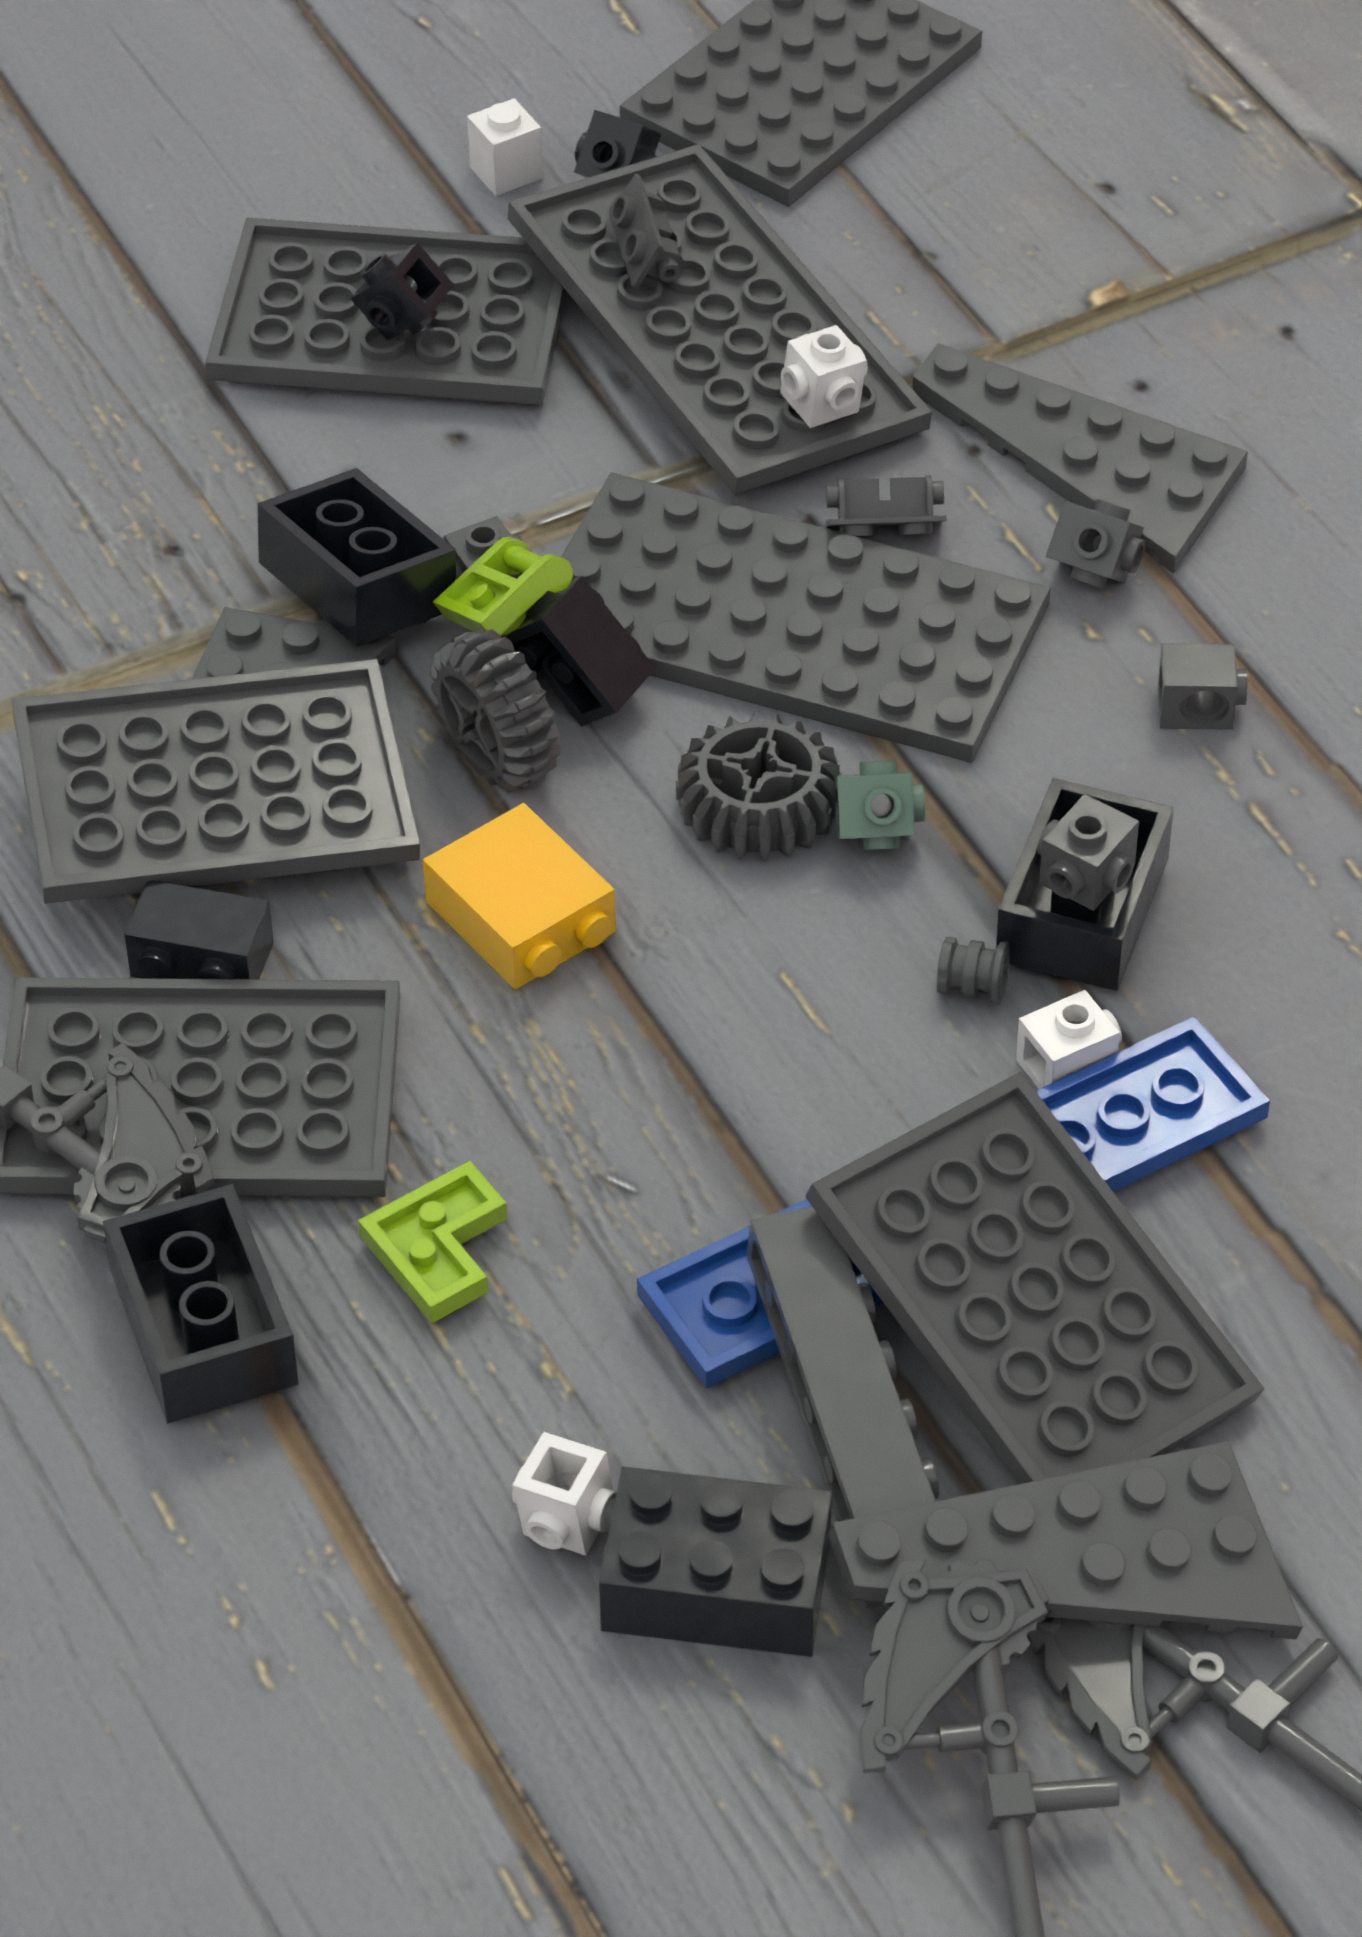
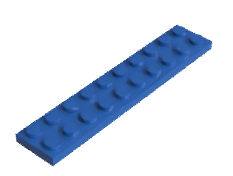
[637,1016,1270,1389]

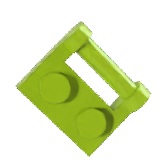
[433,537,573,636]

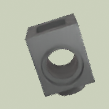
[1157,643,1247,730]

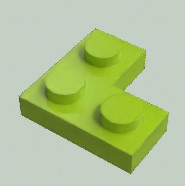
[358,1161,508,1323]

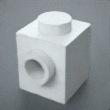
[467,98,543,197]
[1016,990,1122,1089]

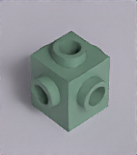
[833,761,925,850]

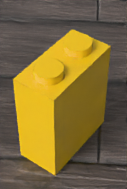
[423,803,616,990]

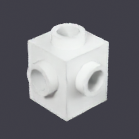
[780,325,868,428]
[512,1432,617,1556]

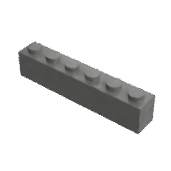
[746,1206,939,1608]

